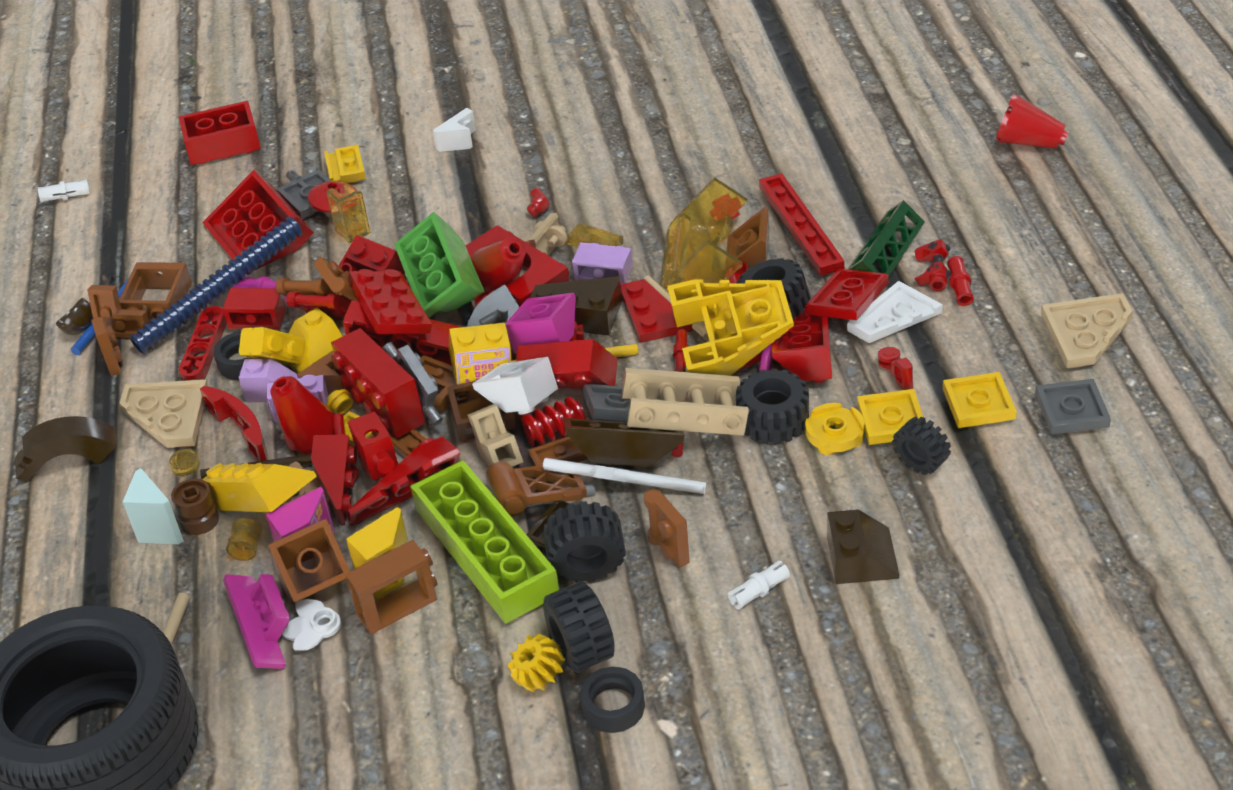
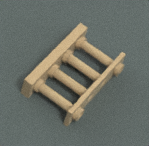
[622,368,749,436]

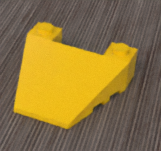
[667,279,794,376]

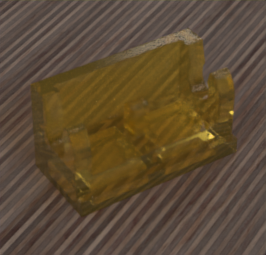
[326,184,371,244]

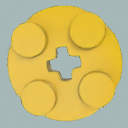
[805,403,865,455]

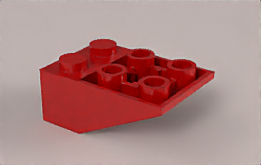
[339,235,405,302]

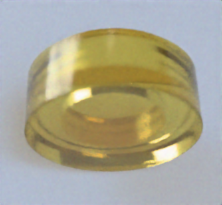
[169,449,200,476]

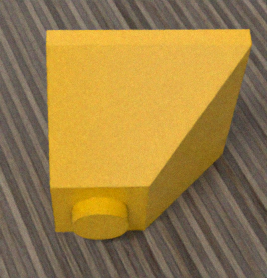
[288,307,343,373]

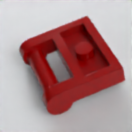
[286,291,351,320]

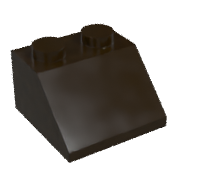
[827,509,900,584]

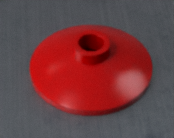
[308,181,358,213]

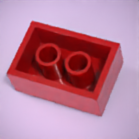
[178,100,261,165]

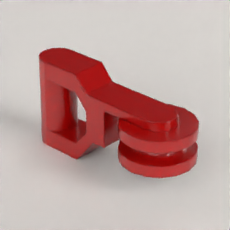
[878,347,913,390]

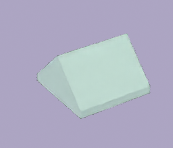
[122,468,184,544]

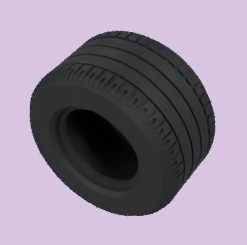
[0,606,198,790]

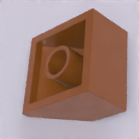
[268,519,350,603]

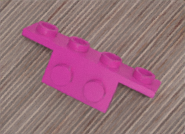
[223,574,289,669]

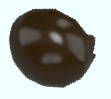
[56,298,93,335]

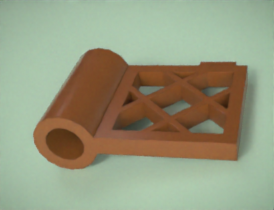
[485,461,587,516]

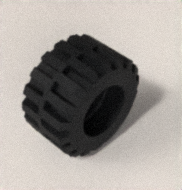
[736,258,811,319]
[736,369,809,444]
[543,501,626,583]
[543,581,615,673]

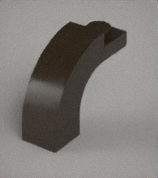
[14,416,117,483]

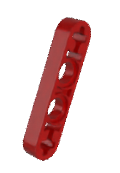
[179,306,227,381]

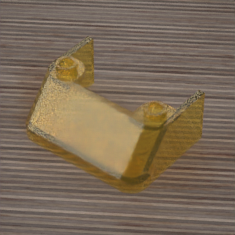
[660,177,747,290]

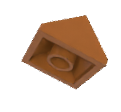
[725,207,769,269]

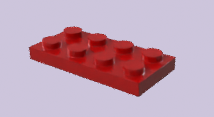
[348,269,432,334]

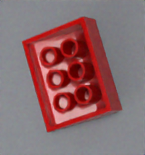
[202,170,314,271]

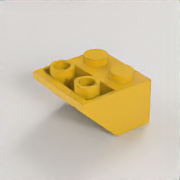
[346,507,408,601]

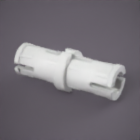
[38,179,90,203]
[728,560,790,610]

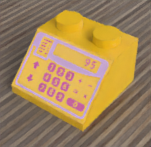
[448,323,511,385]

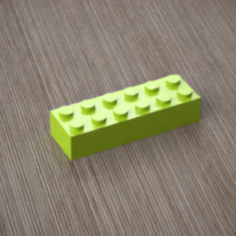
[411,460,559,624]

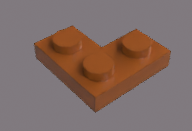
[87,285,149,338]
[91,317,123,376]

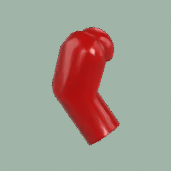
[527,188,549,217]

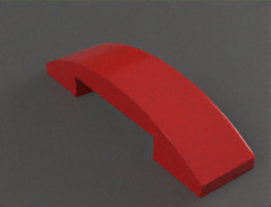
[200,386,268,461]

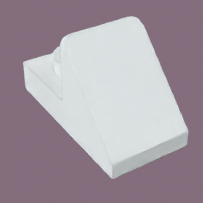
[433,108,476,152]

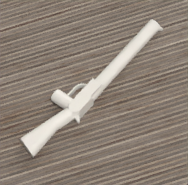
[543,458,706,494]

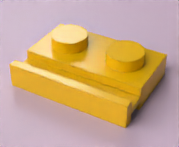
[324,144,366,183]

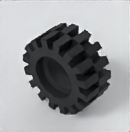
[892,417,951,475]

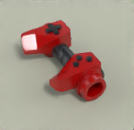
[914,239,951,292]

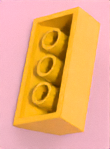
[202,463,317,512]

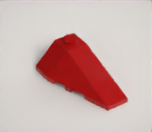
[772,308,833,383]

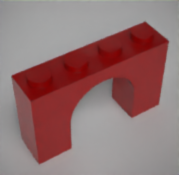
[465,225,569,307]

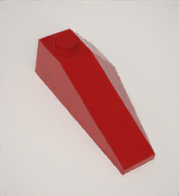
[348,436,460,526]

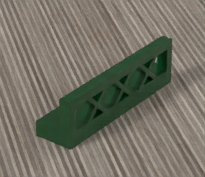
[848,200,925,277]

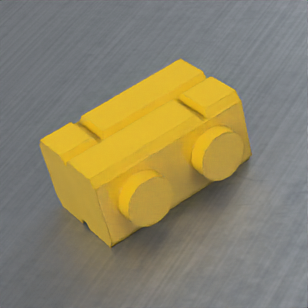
[239,327,305,365]

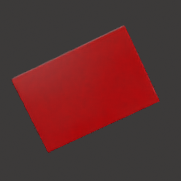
[805,269,889,321]

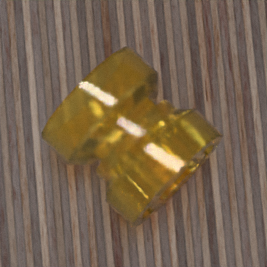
[226,518,262,561]

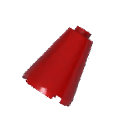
[995,93,1069,149]
[471,237,526,294]
[270,376,335,454]

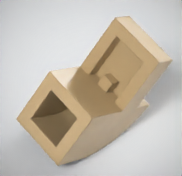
[468,404,523,468]

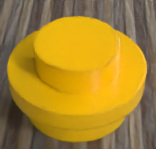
[326,389,353,414]

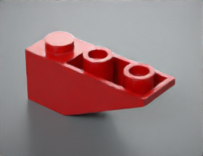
[311,435,357,525]

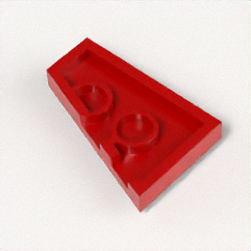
[621,279,692,343]

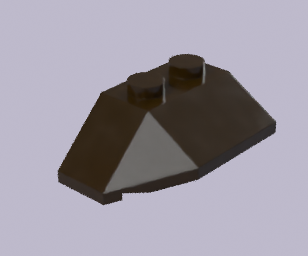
[563,418,685,469]

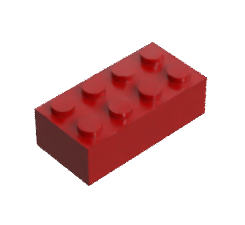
[331,328,426,438]

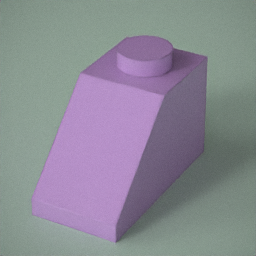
[239,359,298,402]

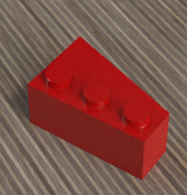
[516,339,618,389]

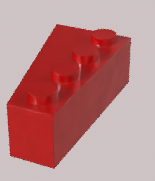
[343,300,462,366]

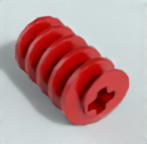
[522,397,586,447]

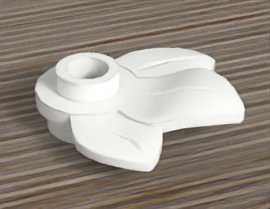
[281,599,341,650]

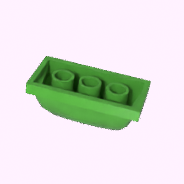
[394,212,484,318]

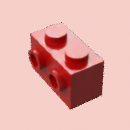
[222,288,287,329]

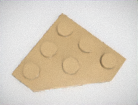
[1041,293,1133,368]
[119,380,208,448]

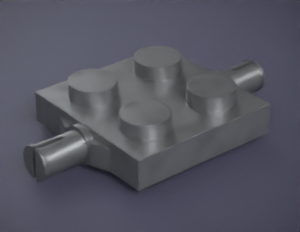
[277,170,335,219]
[383,342,443,426]

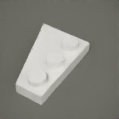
[847,281,943,343]

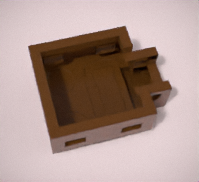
[447,380,523,441]

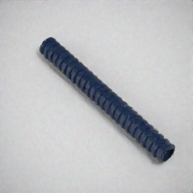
[130,217,302,354]

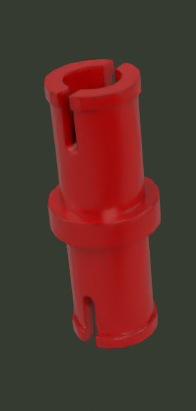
[947,256,974,306]

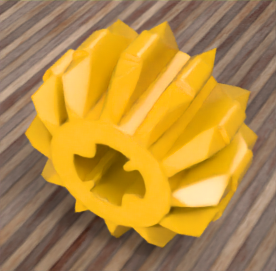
[507,633,566,692]

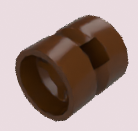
[171,479,219,535]

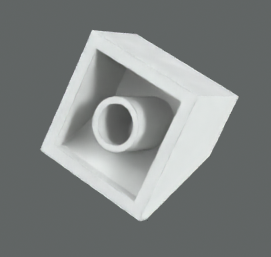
[472,357,558,415]

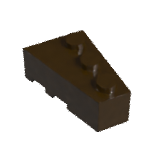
[530,276,623,336]

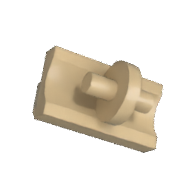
[523,213,568,256]

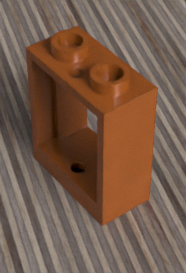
[119,262,192,323]
[345,540,438,635]

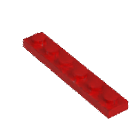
[759,173,845,276]

